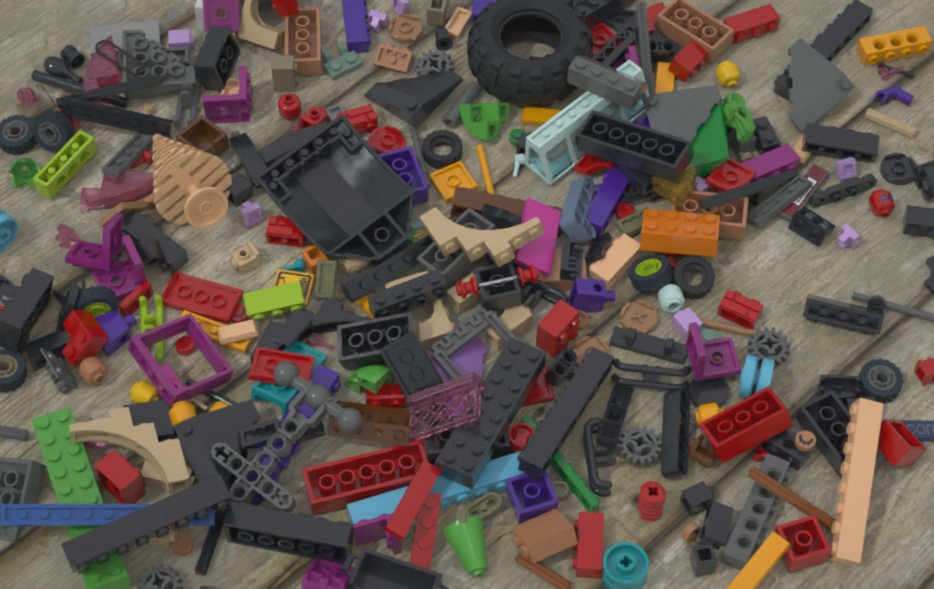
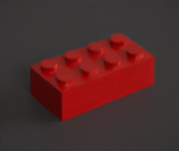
[699,386,793,464]

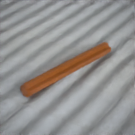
[748,467,835,531]

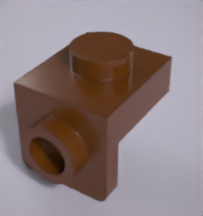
[689,434,718,467]

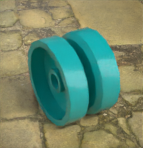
[601,542,649,589]

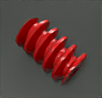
[637,481,666,522]

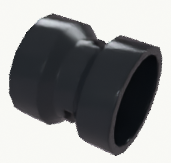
[60,45,85,69]

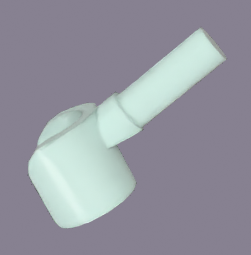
[512,154,525,178]

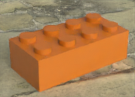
[640,209,720,257]

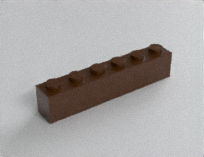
[450,186,563,237]

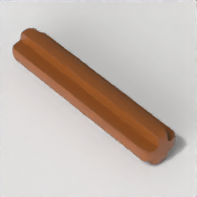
[515,552,571,589]

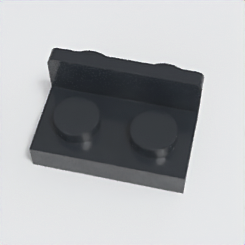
[788,207,836,247]

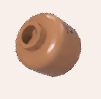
[78,357,108,386]

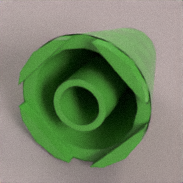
[443,516,488,577]

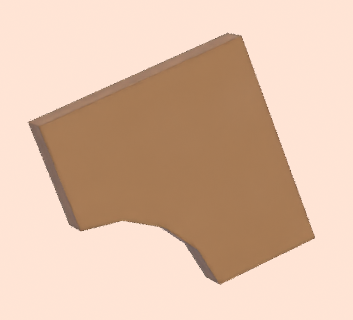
[97,201,148,228]

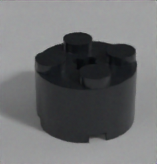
[914,160,934,201]

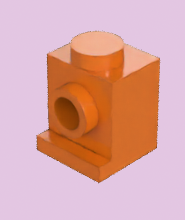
[301,245,328,276]

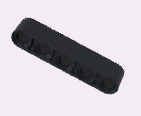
[661,387,690,480]

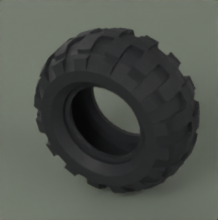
[467,0,594,108]

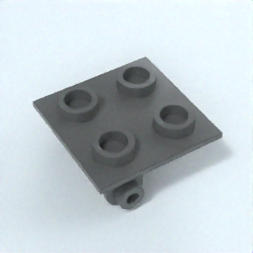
[40,348,79,394]

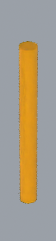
[476,145,495,194]

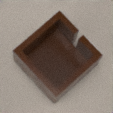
[176,115,230,157]

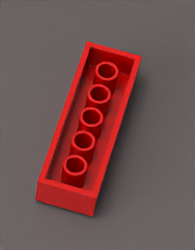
[302,440,428,516]

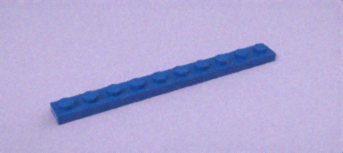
[0,504,215,526]

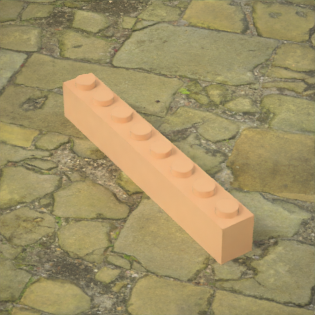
[829,398,884,566]

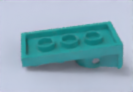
[251,341,327,416]

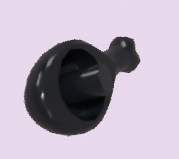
[44,56,83,83]

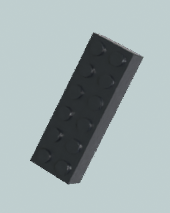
[575,110,694,183]
[223,501,354,564]

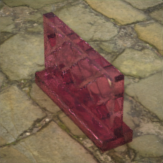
[406,372,485,442]

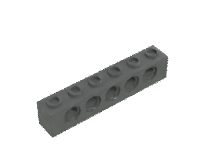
[721,453,792,571]

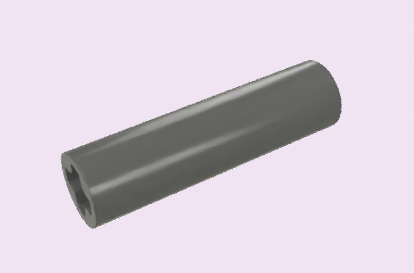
[442,81,482,128]

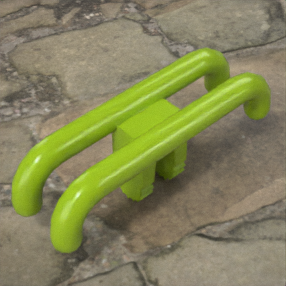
[139,294,164,363]

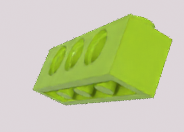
[32,130,98,200]

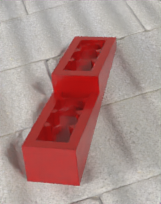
[384,460,441,540]

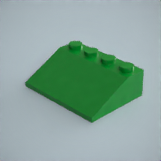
[679,101,729,186]

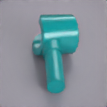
[278,258,305,272]

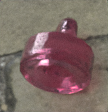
[17,87,37,105]

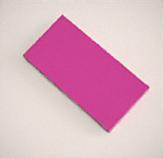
[514,197,561,277]

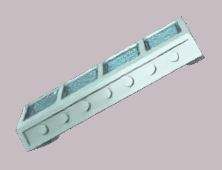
[525,59,650,186]

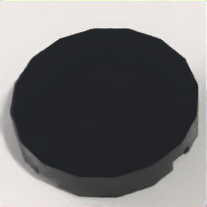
[880,153,917,185]
[688,378,728,408]

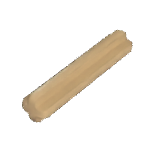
[865,108,917,138]

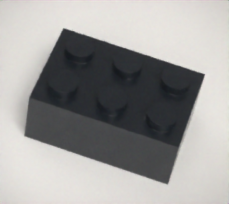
[193,27,241,91]

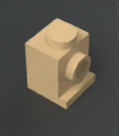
[230,241,261,275]

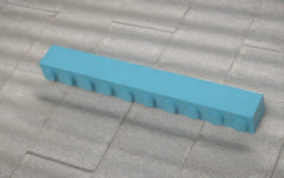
[347,452,549,530]

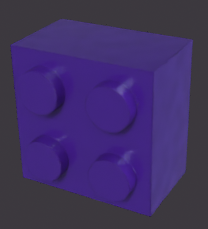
[505,472,559,524]

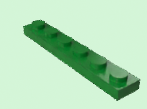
[521,414,600,513]

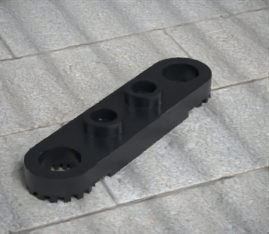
[808,174,877,208]

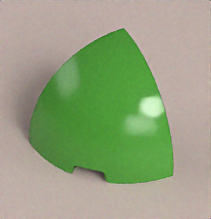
[459,102,510,140]
[344,365,396,395]

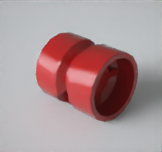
[508,423,535,454]

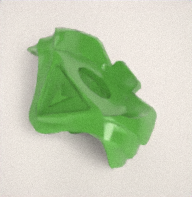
[722,91,756,141]

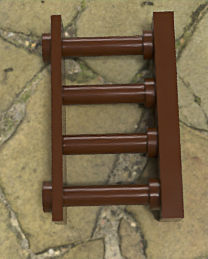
[327,400,416,446]

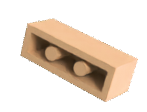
[588,234,641,290]

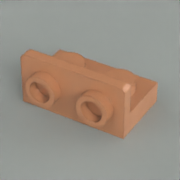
[373,43,415,74]

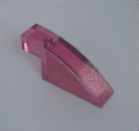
[84,36,120,103]
[80,172,154,210]

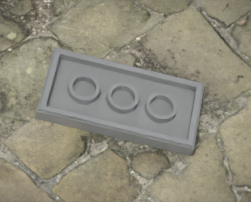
[89,20,161,58]

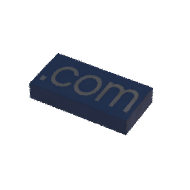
[901,420,934,441]

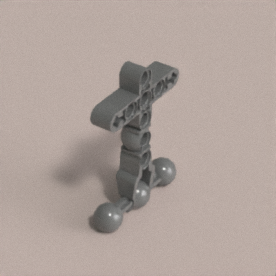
[211,361,362,513]

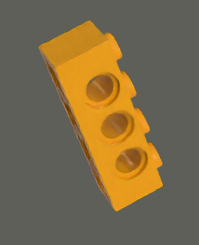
[856,26,932,66]

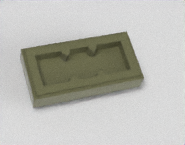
[615,207,649,237]
[314,259,337,299]

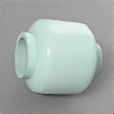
[658,284,685,313]

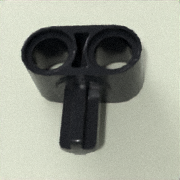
[649,29,677,63]
[544,349,577,386]

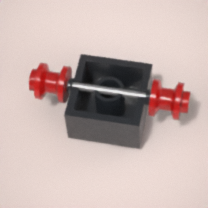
[455,261,539,311]

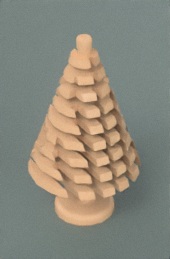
[152,134,232,229]

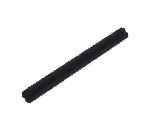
[699,169,800,210]
[195,449,248,576]

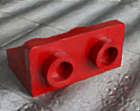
[366,384,406,409]

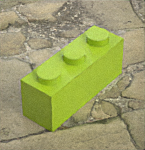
[243,281,307,321]

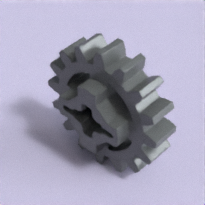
[416,48,454,76]
[747,326,790,366]
[618,425,662,468]
[136,564,183,589]

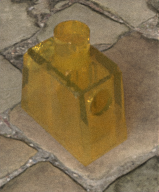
[652,164,697,208]

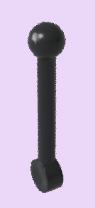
[878,62,914,78]

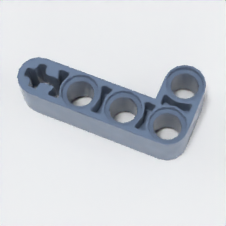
[559,175,596,244]

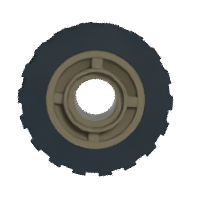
[0,348,27,393]

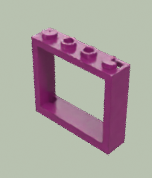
[128,313,233,408]

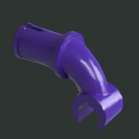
[874,86,914,106]

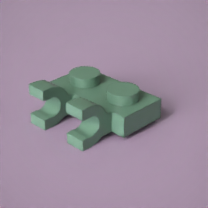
[322,40,363,81]

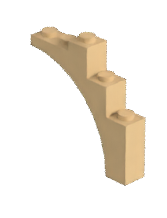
[419,207,545,267]
[69,407,190,494]

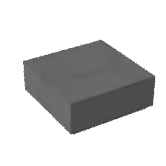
[325,103,345,122]

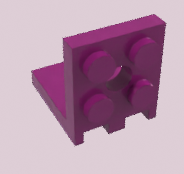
[203,0,240,31]
[203,66,253,124]
[65,213,123,271]
[92,234,147,301]
[685,322,741,382]
[301,558,354,589]

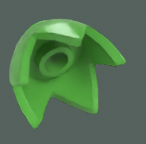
[8,158,41,189]

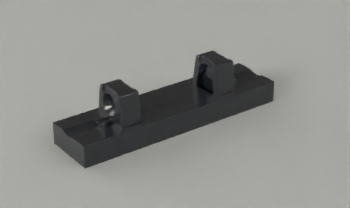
[609,326,688,365]

